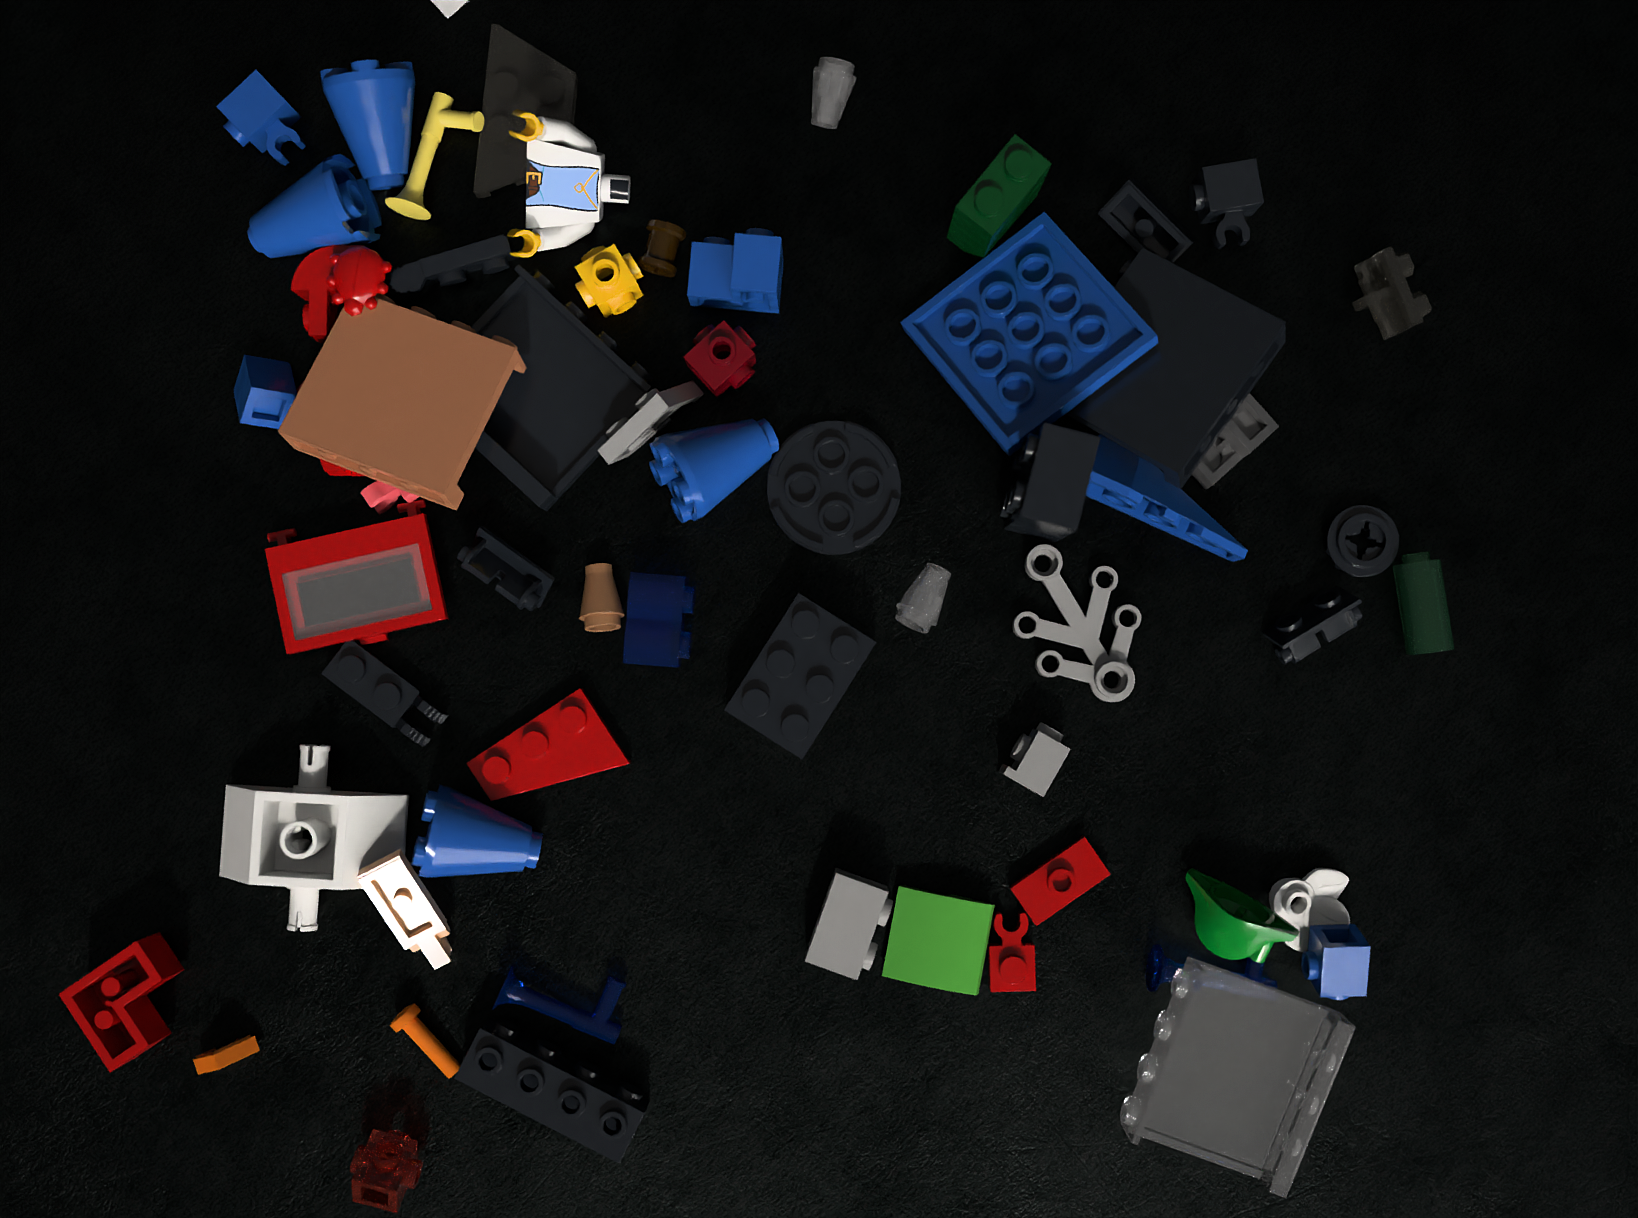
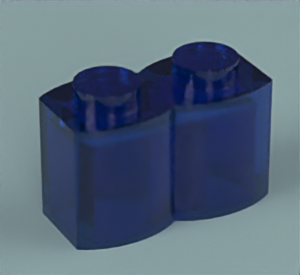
[623,572,695,668]

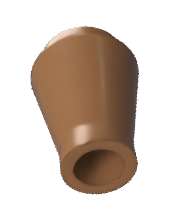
[579,563,625,632]

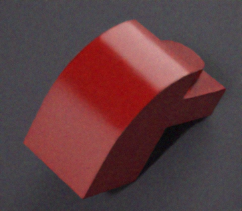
[291,245,366,345]

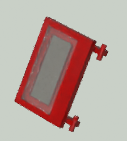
[265,499,449,654]

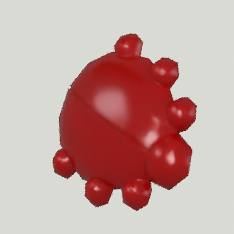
[326,246,392,316]

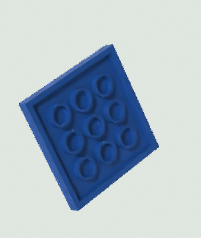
[900,212,1158,456]

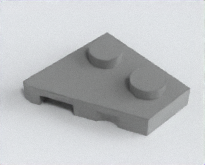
[597,380,704,464]

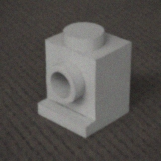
[999,722,1071,797]

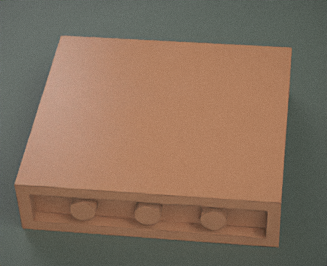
[278,293,527,511]

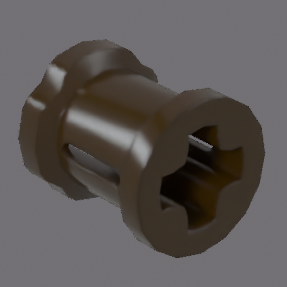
[636,219,687,277]

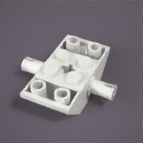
[219,744,409,932]

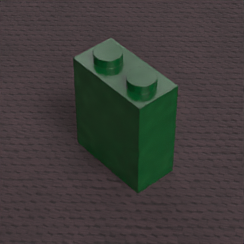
[947,134,1052,262]

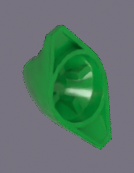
[1185,868,1300,963]

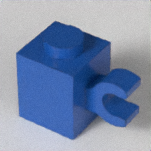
[216,70,306,166]

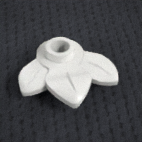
[1269,868,1350,952]

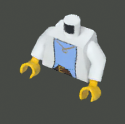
[507,109,630,258]

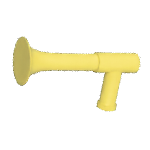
[385,92,484,220]

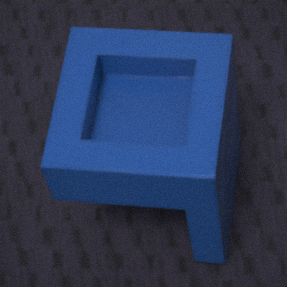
[234,355,297,429]

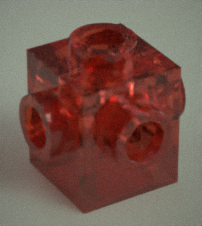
[350,1129,423,1213]

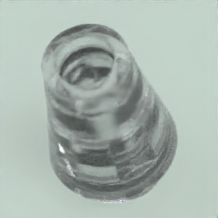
[811,57,857,129]
[895,563,951,633]

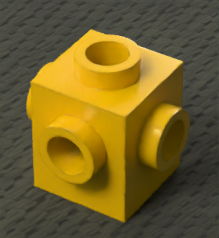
[575,244,643,318]

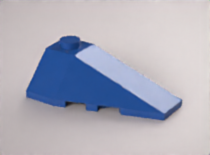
[1086,434,1248,562]

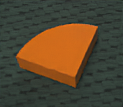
[193,1035,260,1075]

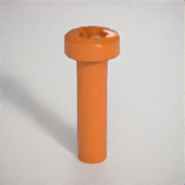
[390,1003,461,1079]

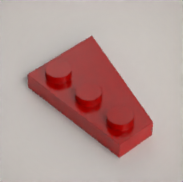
[466,688,632,801]

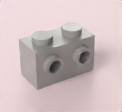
[805,868,893,980]

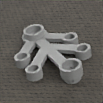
[1012,544,1141,702]

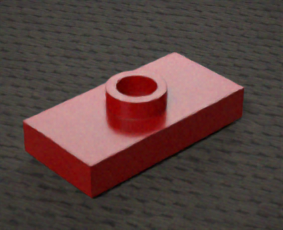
[1009,835,1111,926]

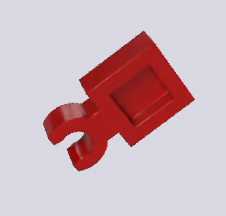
[987,911,1036,992]

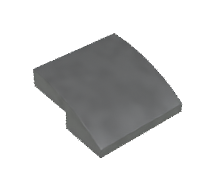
[1191,393,1279,490]

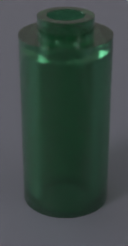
[1393,551,1454,655]

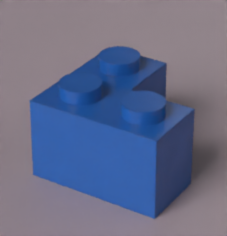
[687,228,784,313]

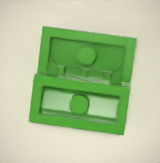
[882,885,995,995]

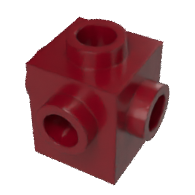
[683,320,756,398]

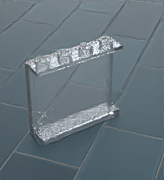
[1120,957,1356,1198]

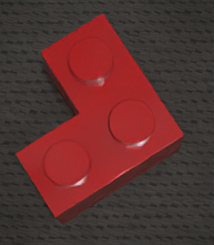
[59,932,185,1072]

